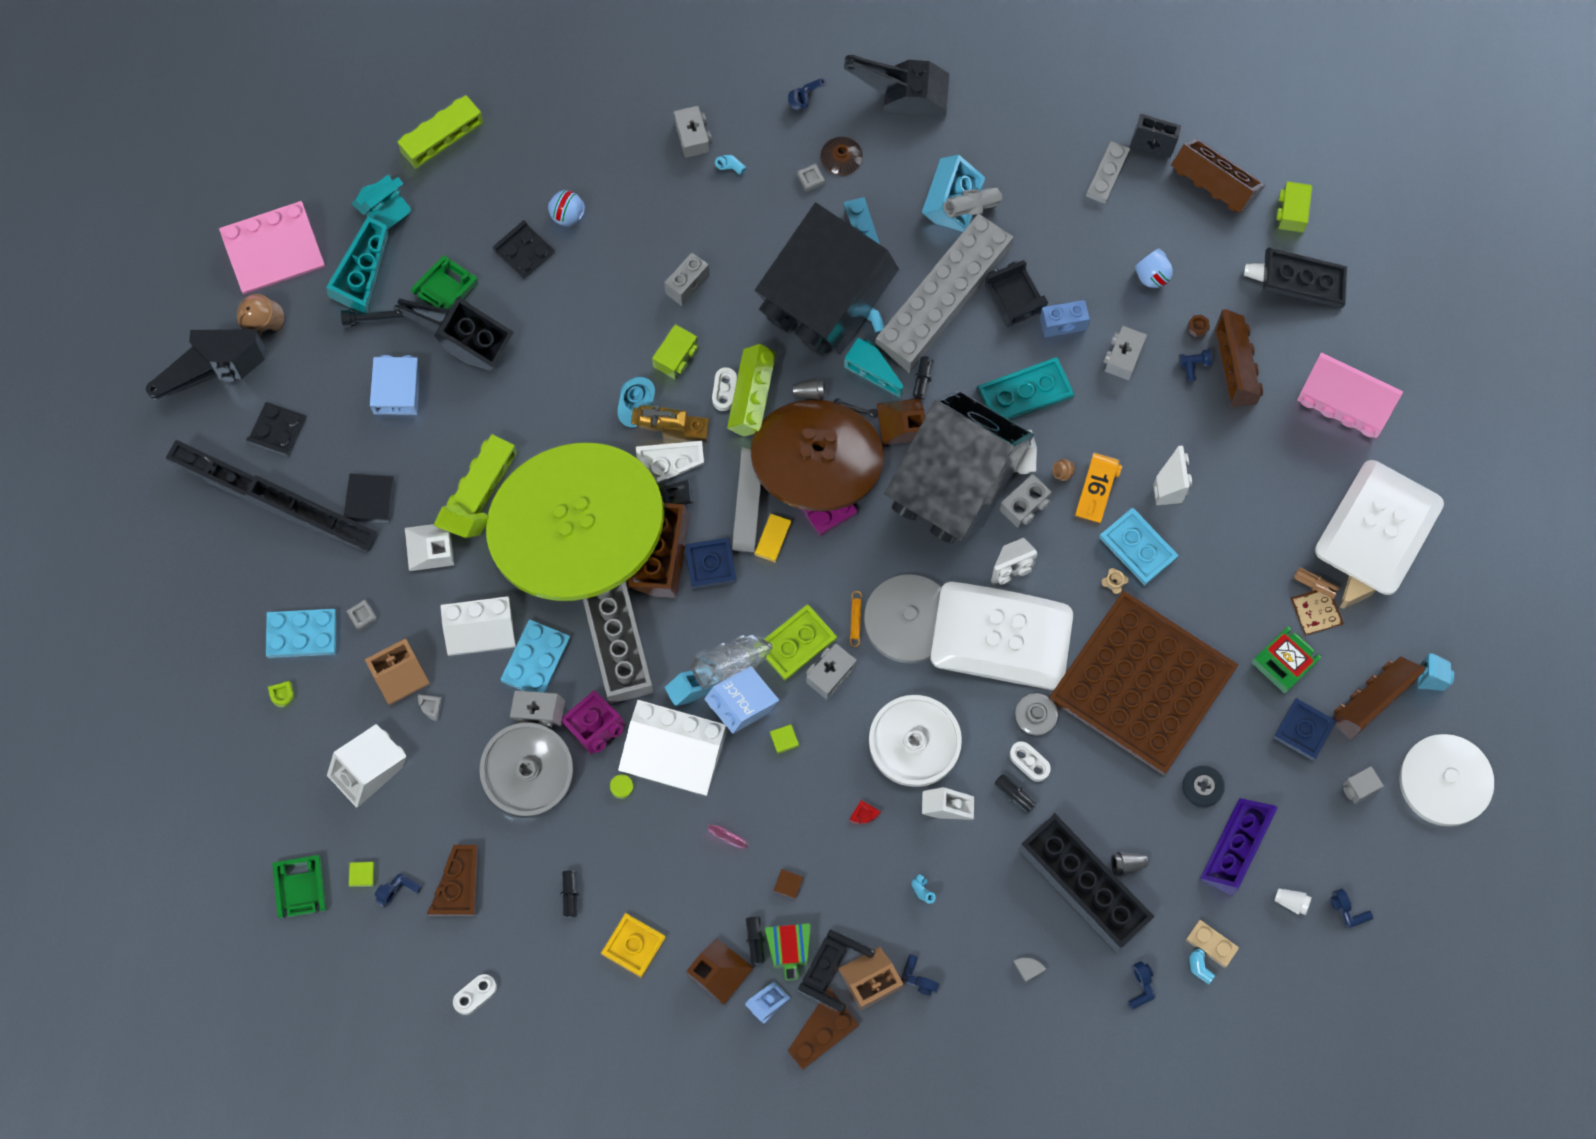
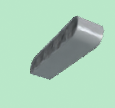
[732,448,761,552]

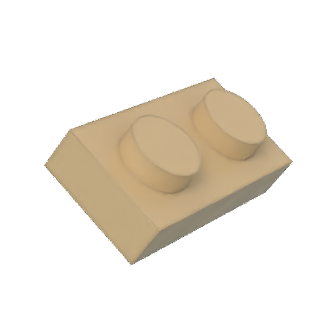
[1186,920,1239,968]

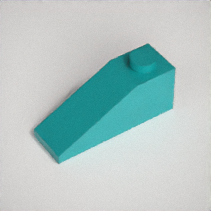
[844,338,904,398]

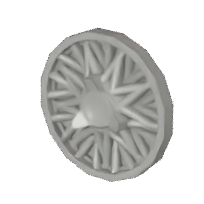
[1015,693,1058,736]

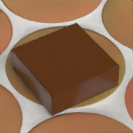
[773,869,803,900]

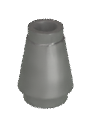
[793,378,826,400]
[1111,852,1148,875]

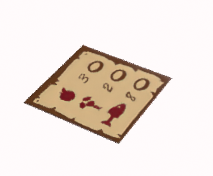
[1291,590,1344,636]

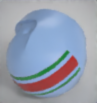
[548,190,585,227]
[1134,248,1173,288]

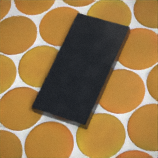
[1263,247,1347,308]

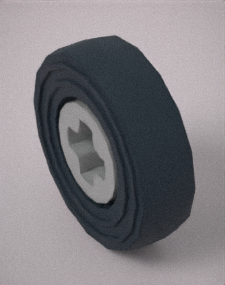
[1182,766,1225,807]

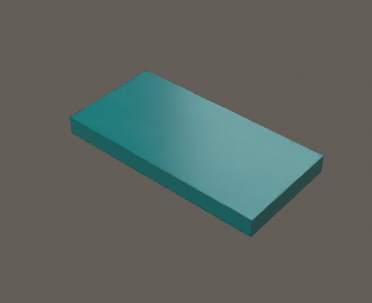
[976,357,1075,420]

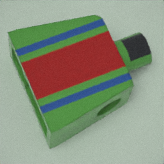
[765,923,810,981]

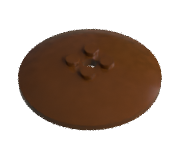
[751,400,884,511]

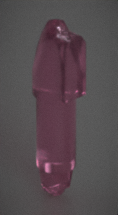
[707,825,748,849]

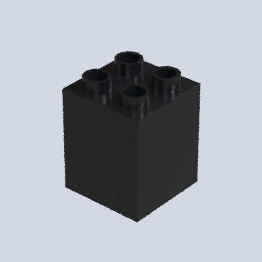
[754,202,899,357]
[884,389,1035,543]

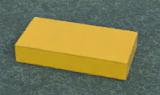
[755,513,791,563]

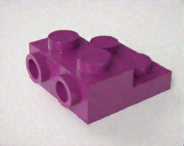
[801,505,857,537]
[561,690,626,755]

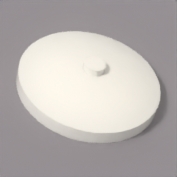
[869,695,962,787]
[1399,734,1494,826]

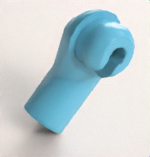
[715,155,747,175]
[866,308,884,333]
[911,874,936,904]
[1189,949,1215,984]

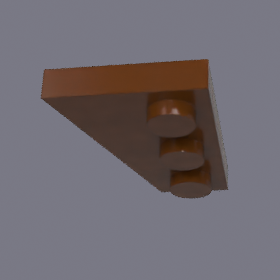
[427,845,478,916]
[788,987,859,1071]

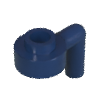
[788,78,826,111]
[374,874,422,908]
[1330,888,1373,928]
[901,954,940,996]
[1128,961,1155,1010]

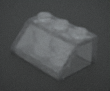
[690,634,773,690]

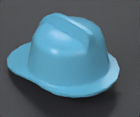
[617,377,655,427]

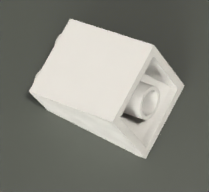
[327,724,407,808]

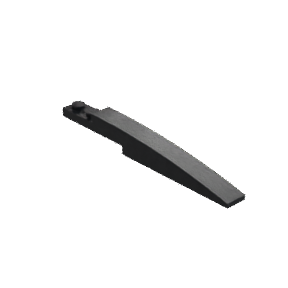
[165,440,377,552]

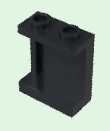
[985,260,1048,328]

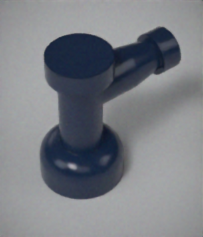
[1179,349,1212,382]

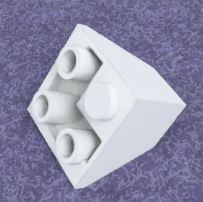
[1153,446,1192,505]
[405,524,454,571]
[991,538,1037,585]

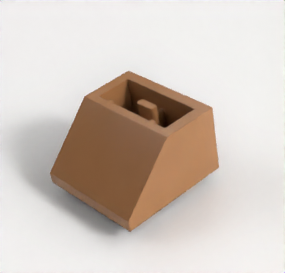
[364,638,430,705]
[838,946,904,1011]

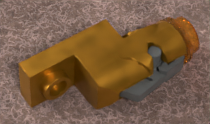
[631,405,709,442]

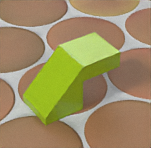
[433,504,490,538]

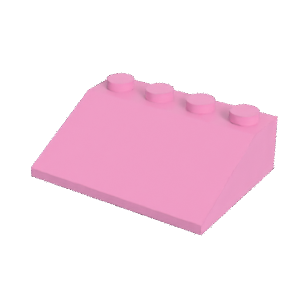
[219,201,325,294]
[1297,352,1403,439]

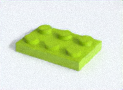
[756,604,837,682]

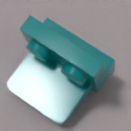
[351,175,411,229]

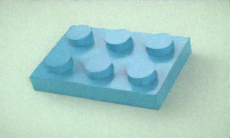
[1099,508,1179,586]
[266,609,336,658]
[500,619,571,693]

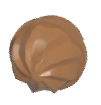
[1053,459,1076,481]

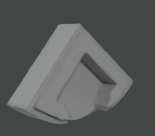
[418,694,442,721]
[1013,958,1046,983]

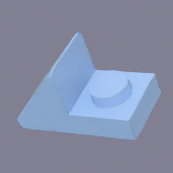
[745,981,791,1023]

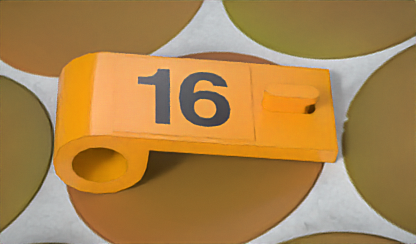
[1075,453,1122,523]

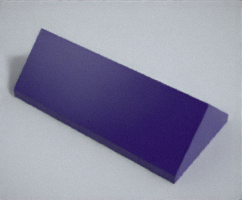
[1200,798,1278,896]

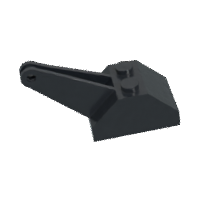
[844,55,949,117]
[394,297,514,371]
[146,329,266,400]

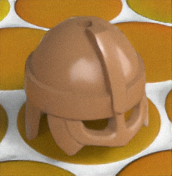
[237,294,284,337]

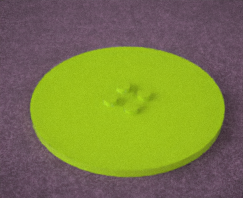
[486,443,664,601]

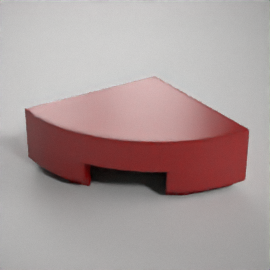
[849,800,881,824]

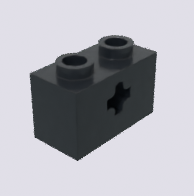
[1130,114,1181,158]

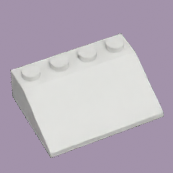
[619,700,727,796]

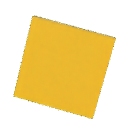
[601,913,666,978]

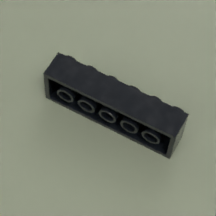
[1019,813,1155,953]

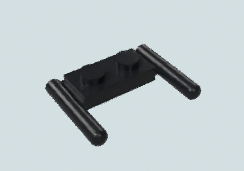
[797,929,875,1013]

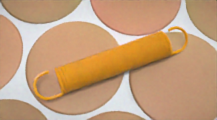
[850,591,862,647]

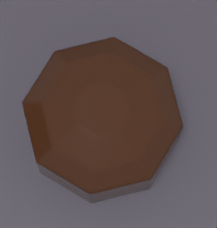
[1187,315,1210,337]

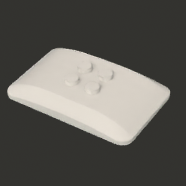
[1315,460,1444,595]
[930,582,1073,690]

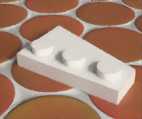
[636,441,704,484]

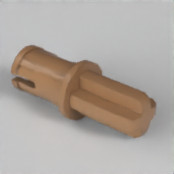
[1294,568,1339,599]

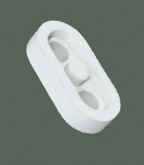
[712,368,737,411]
[1010,742,1051,782]
[453,974,497,1015]

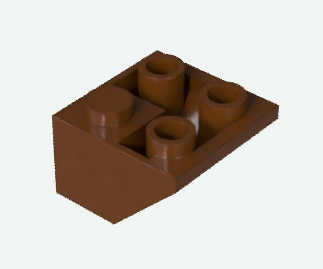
[877,398,925,445]
[686,939,754,1005]

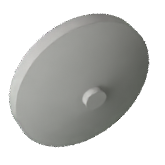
[864,575,941,663]
[479,723,573,816]

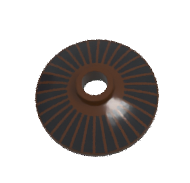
[821,137,863,175]

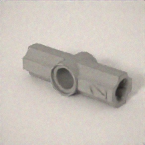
[943,187,1002,218]

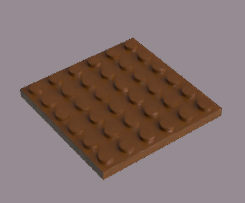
[1049,590,1239,776]

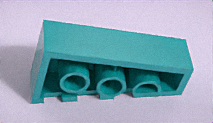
[326,216,388,313]

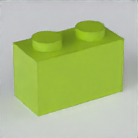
[1276,181,1312,233]
[652,324,699,379]

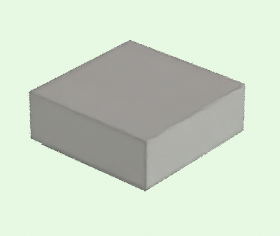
[797,164,825,192]
[346,599,378,631]

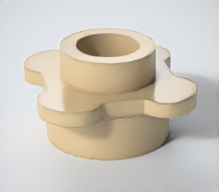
[1101,568,1128,594]

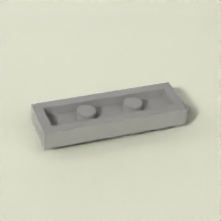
[1086,141,1130,204]

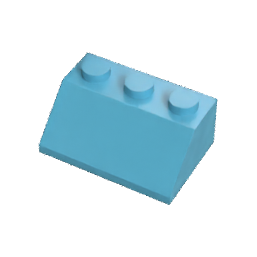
[922,155,985,232]

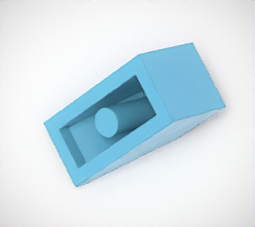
[1417,653,1454,691]
[664,667,719,707]

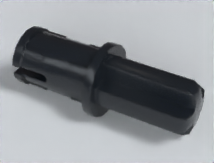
[913,356,934,400]
[995,774,1037,814]
[560,870,579,919]
[745,916,765,965]

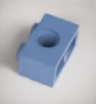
[1040,300,1090,338]

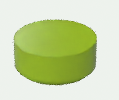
[610,775,633,799]

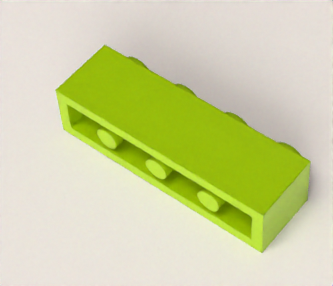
[397,95,484,169]
[727,344,776,437]
[447,434,517,515]

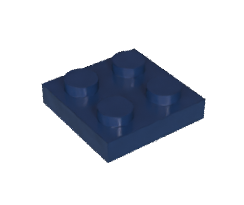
[685,538,736,589]
[1273,698,1336,761]

